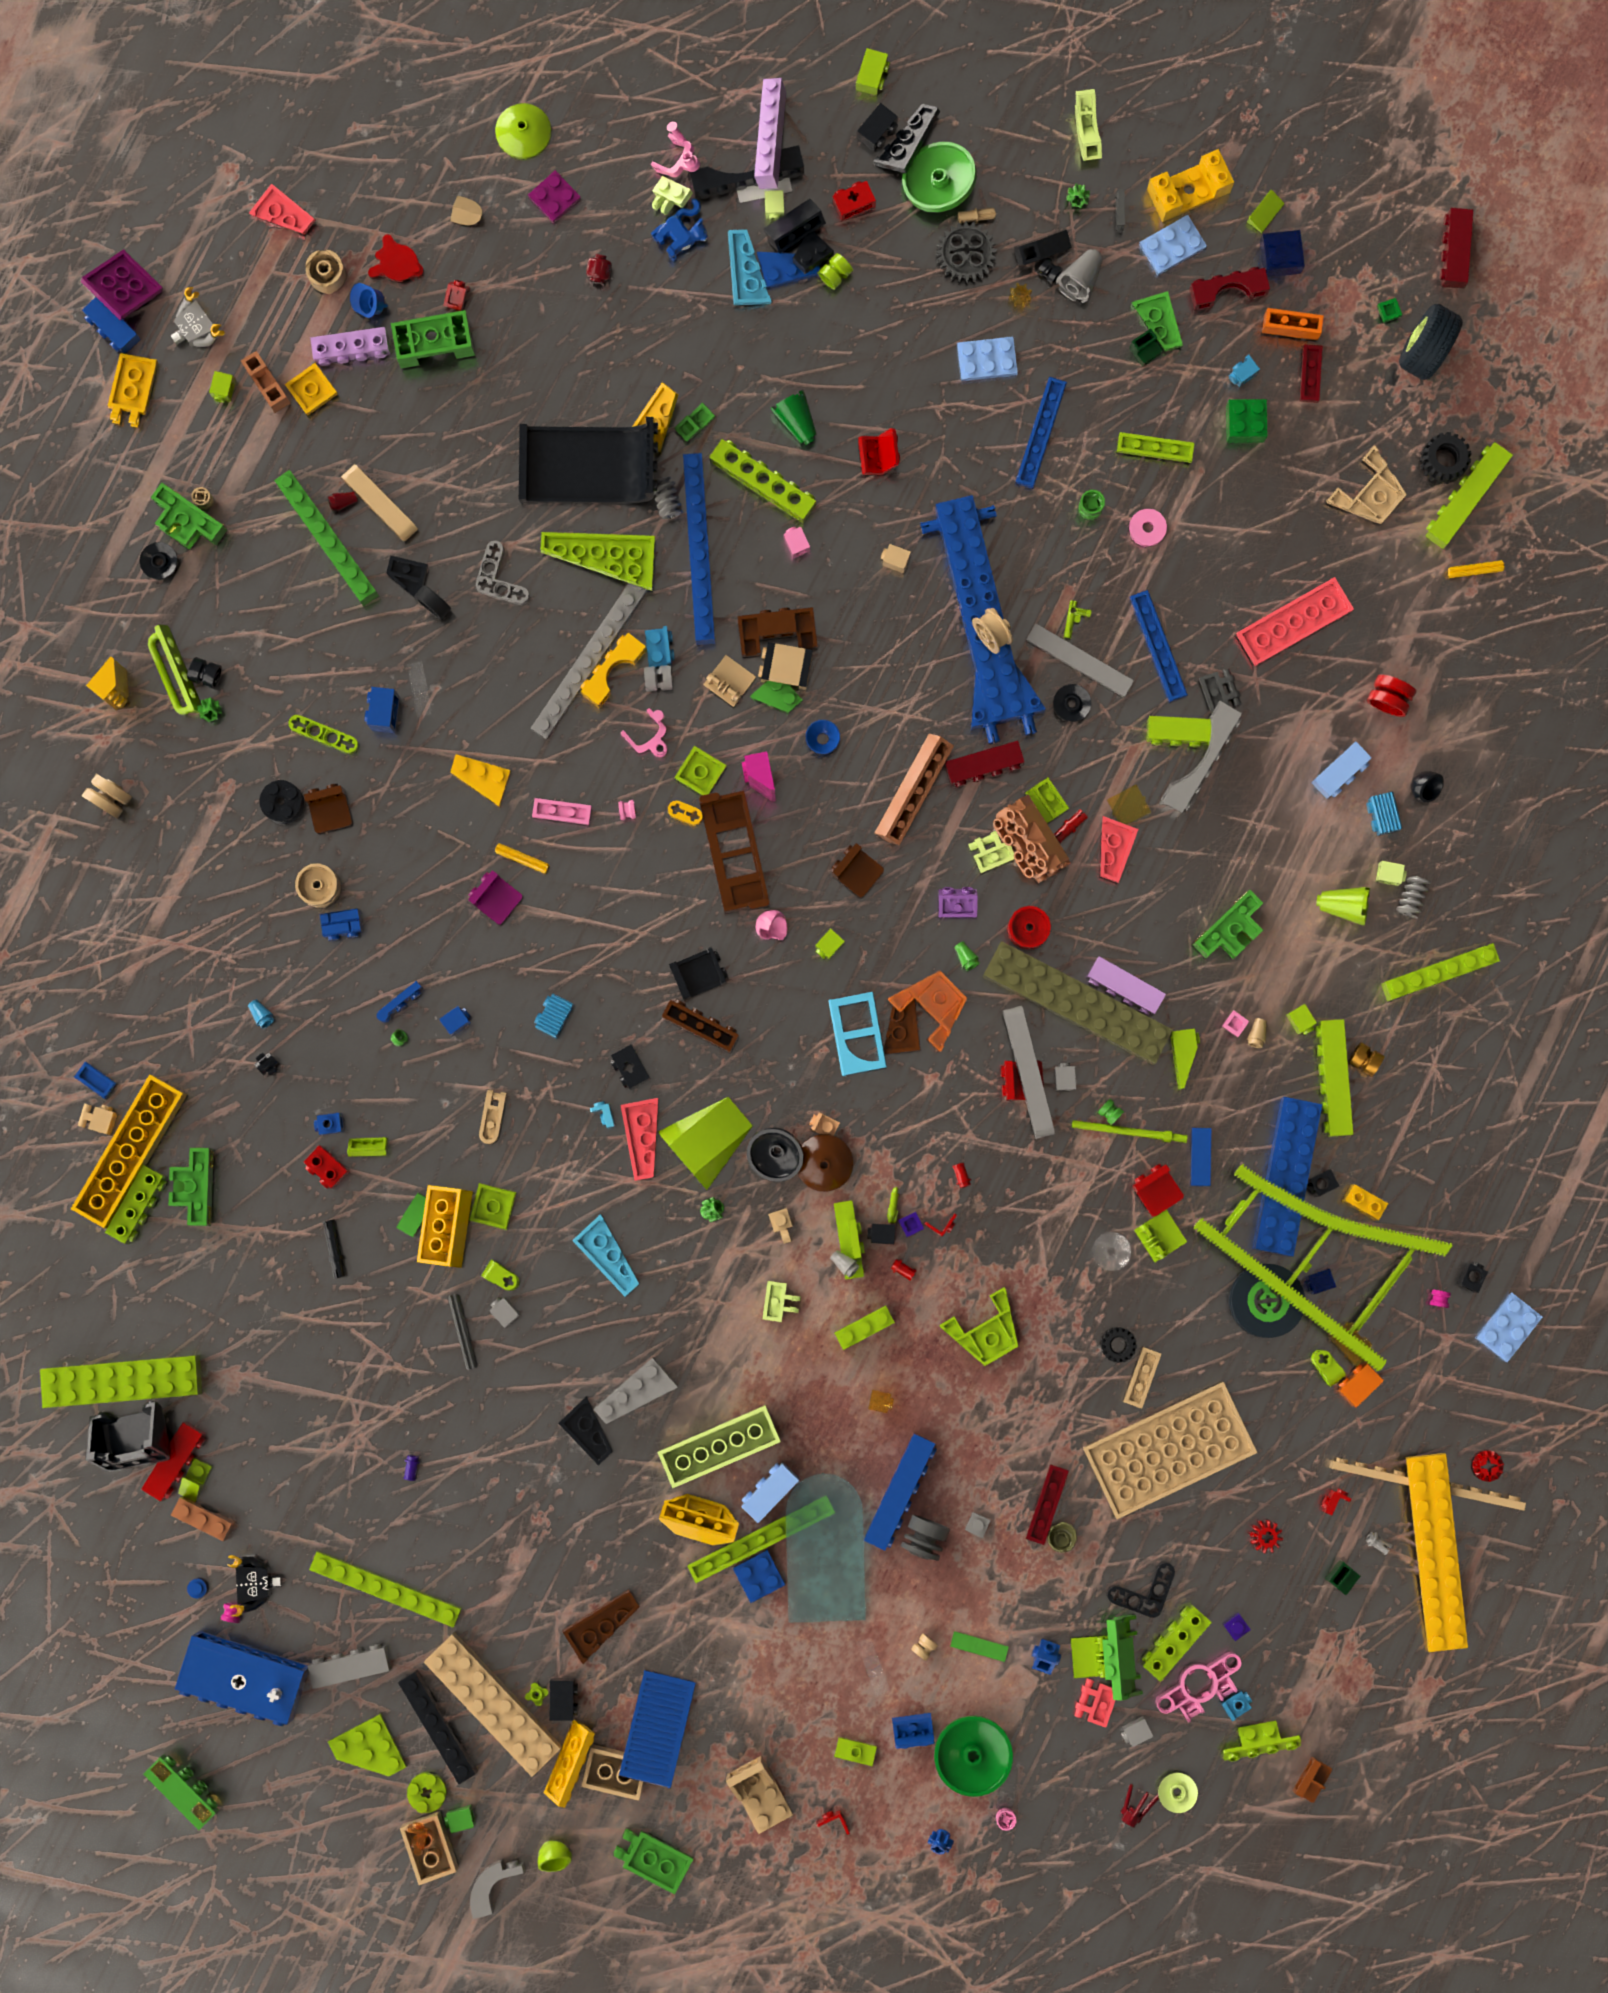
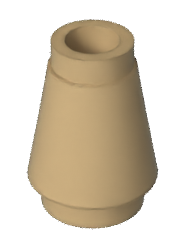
[1247,1018,1267,1048]

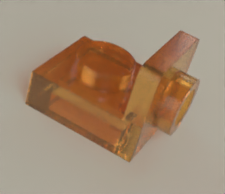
[406,1822,429,1856]

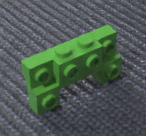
[1102,1615,1143,1701]

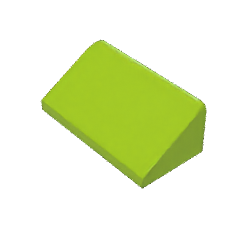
[1247,190,1285,233]

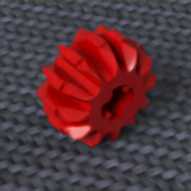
[1249,1520,1283,1554]

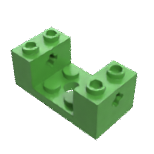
[391,310,475,369]

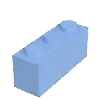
[1311,742,1371,799]

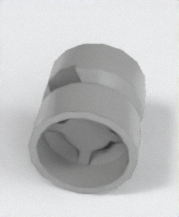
[644,665,673,692]

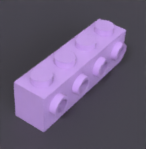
[310,327,391,366]

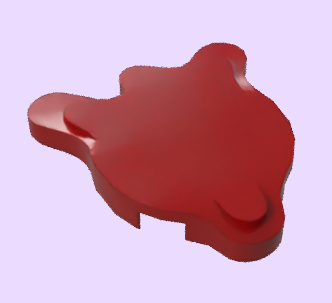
[368,234,424,283]

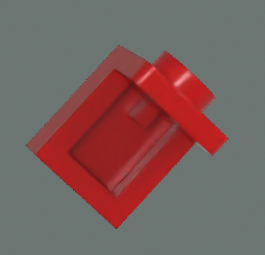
[1321,1489,1352,1515]

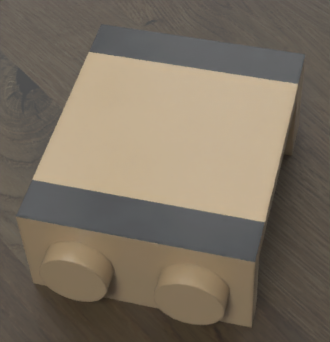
[758,642,813,691]

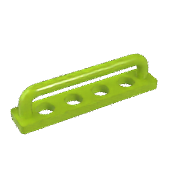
[148,624,201,715]

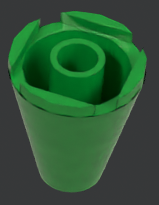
[771,390,817,445]

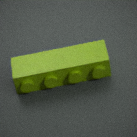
[1147,716,1211,747]

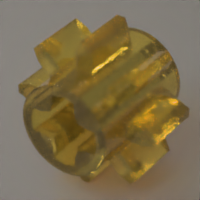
[1009,283,1032,307]

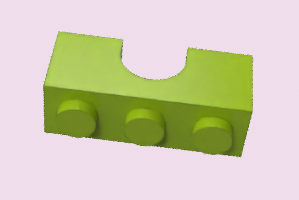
[834,1305,895,1350]

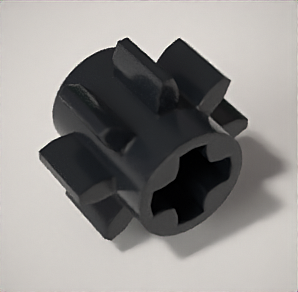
[254,1052,278,1075]

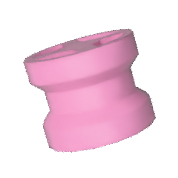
[618,800,636,820]

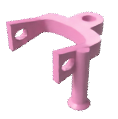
[651,122,700,177]
[621,708,667,758]

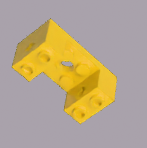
[1147,149,1234,223]

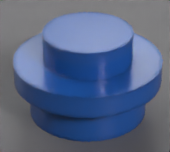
[187,1579,207,1599]

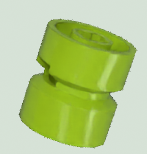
[818,253,853,290]

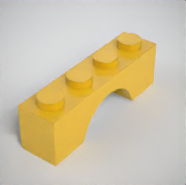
[581,633,647,709]

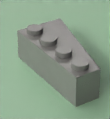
[593,1357,679,1424]

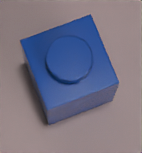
[439,1006,471,1036]

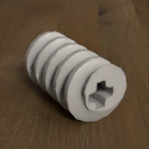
[654,476,683,519]
[1396,876,1431,918]

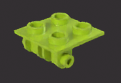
[1134,1209,1187,1262]
[1071,1636,1108,1678]

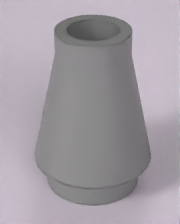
[830,1250,859,1278]

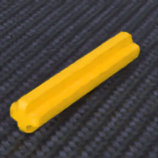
[1448,560,1505,578]
[495,843,549,874]

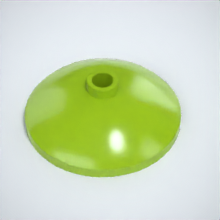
[495,103,551,159]

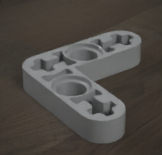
[475,541,530,605]

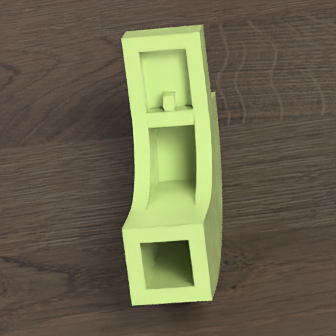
[1075,89,1102,161]

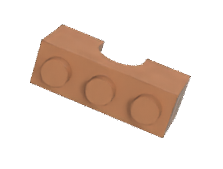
[241,351,290,413]
[171,1496,236,1541]

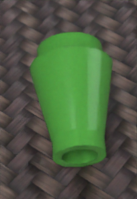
[954,941,980,971]

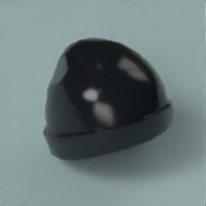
[1411,771,1444,803]

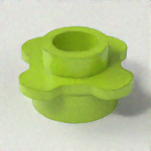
[525,1683,548,1706]

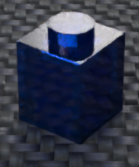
[1304,1268,1336,1295]

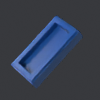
[74,1062,117,1099]

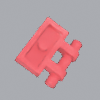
[1074,1678,1116,1728]

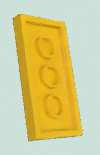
[543,1719,595,1808]

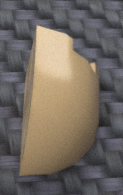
[451,196,482,225]

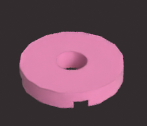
[1129,509,1167,547]

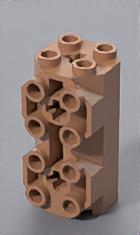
[993,795,1071,883]

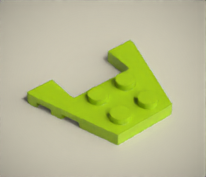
[939,1287,1018,1366]

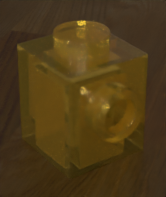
[868,1389,894,1413]

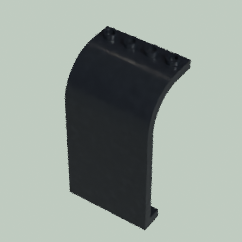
[518,417,658,504]

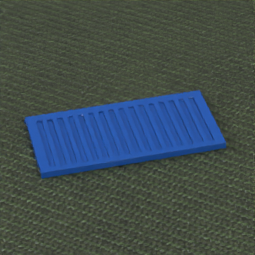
[619,1670,696,1788]

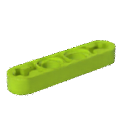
[288,715,359,755]

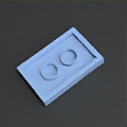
[1139,215,1207,276]
[957,337,1018,381]
[1475,1293,1543,1363]

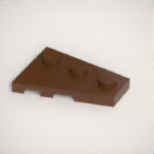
[884,999,921,1055]

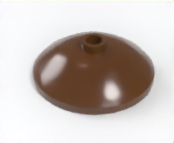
[798,1134,853,1192]

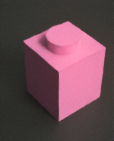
[784,527,810,559]

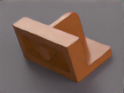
[1292,1757,1332,1803]

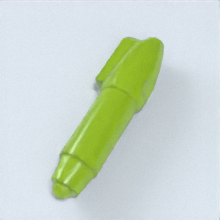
[887,1187,899,1223]

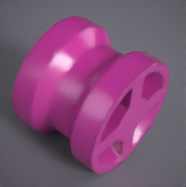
[1429,1289,1451,1308]
[221,1603,241,1623]

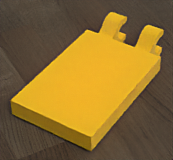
[107,353,158,428]

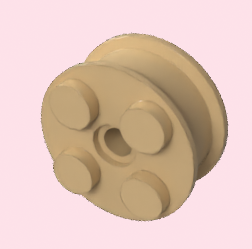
[972,608,1013,654]

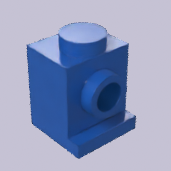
[314,1113,344,1135]

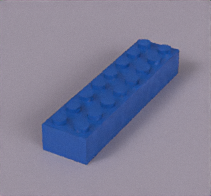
[1252,1097,1322,1257]

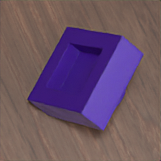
[898,1212,924,1237]
[1223,1613,1251,1641]

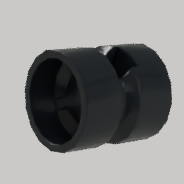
[187,657,222,689]

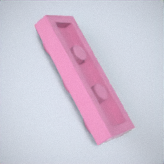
[532,798,592,825]

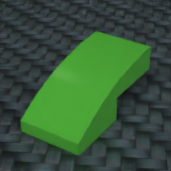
[674,402,716,442]
[396,1193,426,1237]

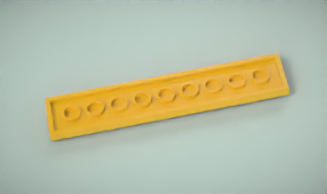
[1406,1453,1468,1652]

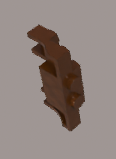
[737,607,818,657]

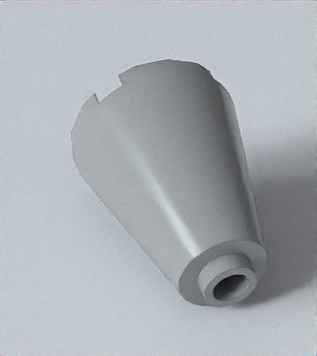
[1056,249,1103,303]

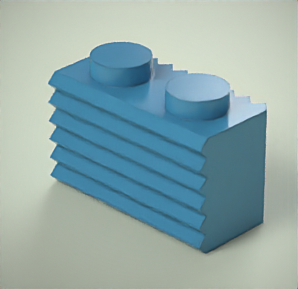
[1366,792,1403,836]
[534,994,574,1039]

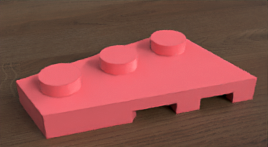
[249,184,316,235]
[1100,816,1139,883]

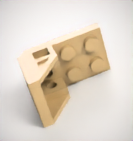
[726,1755,793,1834]

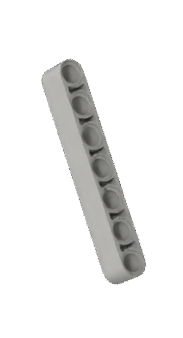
[1003,1006,1055,1139]

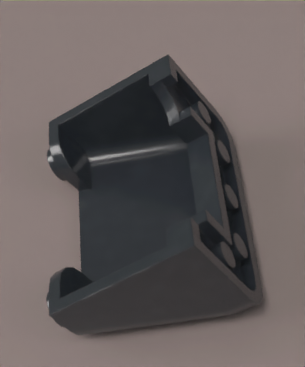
[86,1401,171,1472]

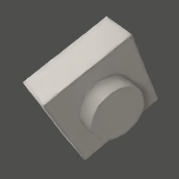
[965,1512,991,1538]

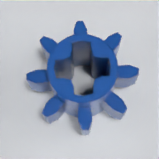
[928,1829,954,1855]

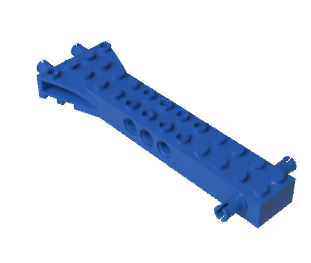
[920,495,1046,744]

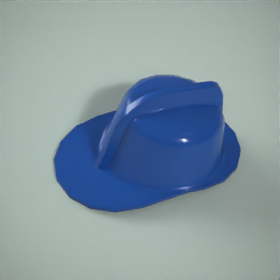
[350,283,388,318]

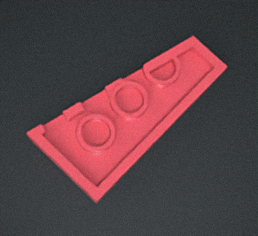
[621,1098,659,1181]

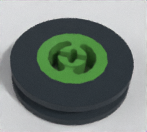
[1229,1264,1305,1338]

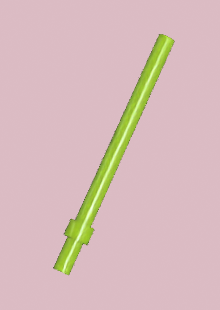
[1072,1120,1188,1143]

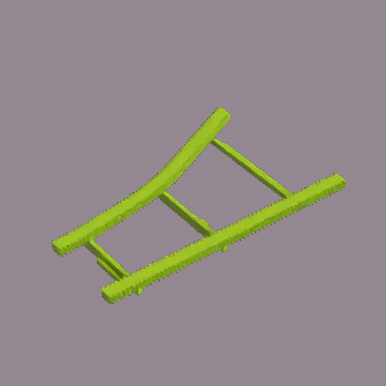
[1194,1164,1452,1371]

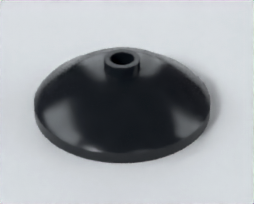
[747,1128,804,1182]

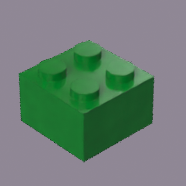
[1226,399,1268,443]

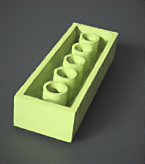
[658,1405,781,1488]

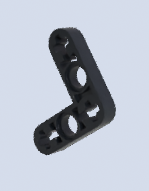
[1107,1562,1175,1618]

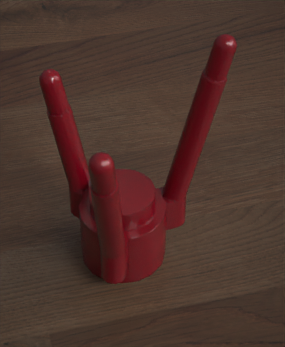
[1121,1784,1159,1828]

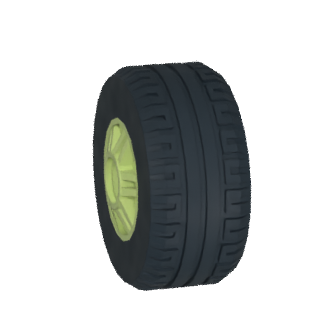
[1399,304,1463,380]

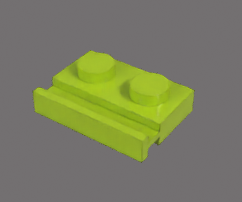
[1025,777,1069,824]

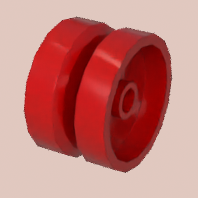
[1367,675,1417,717]
[1007,906,1051,951]

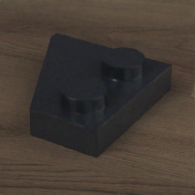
[793,232,834,274]
[386,555,428,598]

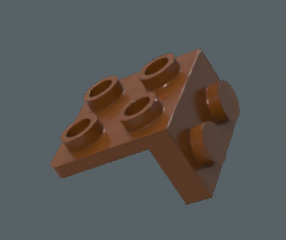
[304,784,352,834]
[832,843,884,898]

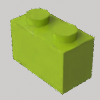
[856,48,890,96]

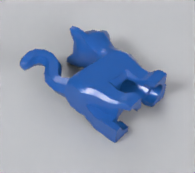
[651,198,708,262]

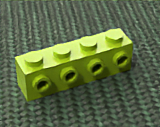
[105,1165,167,1244]
[1141,1605,1212,1682]

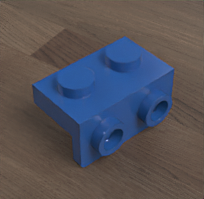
[892,1713,935,1749]

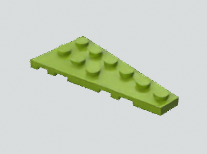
[540,532,655,591]

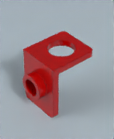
[924,1213,957,1237]
[816,1810,850,1835]

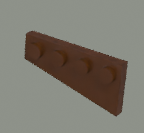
[563,1589,640,1664]

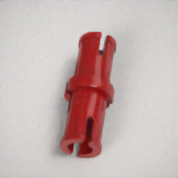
[1054,809,1088,844]

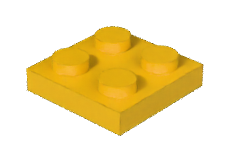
[285,363,338,416]

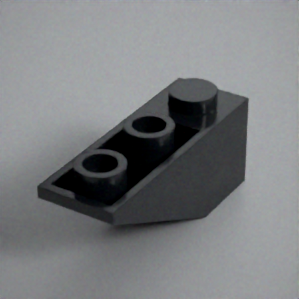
[1014,229,1072,265]

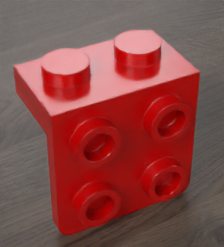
[858,428,900,475]
[1001,1060,1044,1101]
[1132,1163,1184,1217]

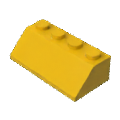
[417,1185,473,1268]

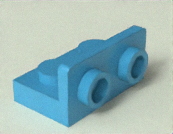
[645,626,675,668]

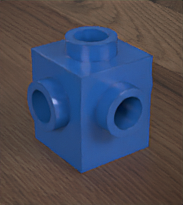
[1032,1639,1061,1675]

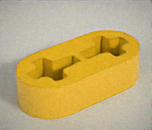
[668,800,703,826]

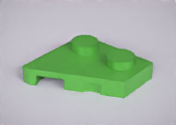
[750,681,803,714]

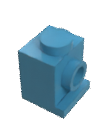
[1229,355,1260,388]
[1220,1689,1252,1721]

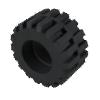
[1420,432,1472,484]

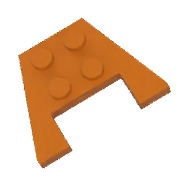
[887,971,967,1052]

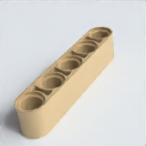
[341,464,418,542]

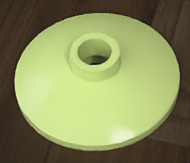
[1158,1773,1198,1813]

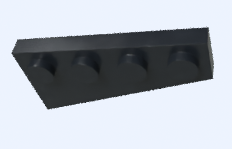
[873,104,940,174]

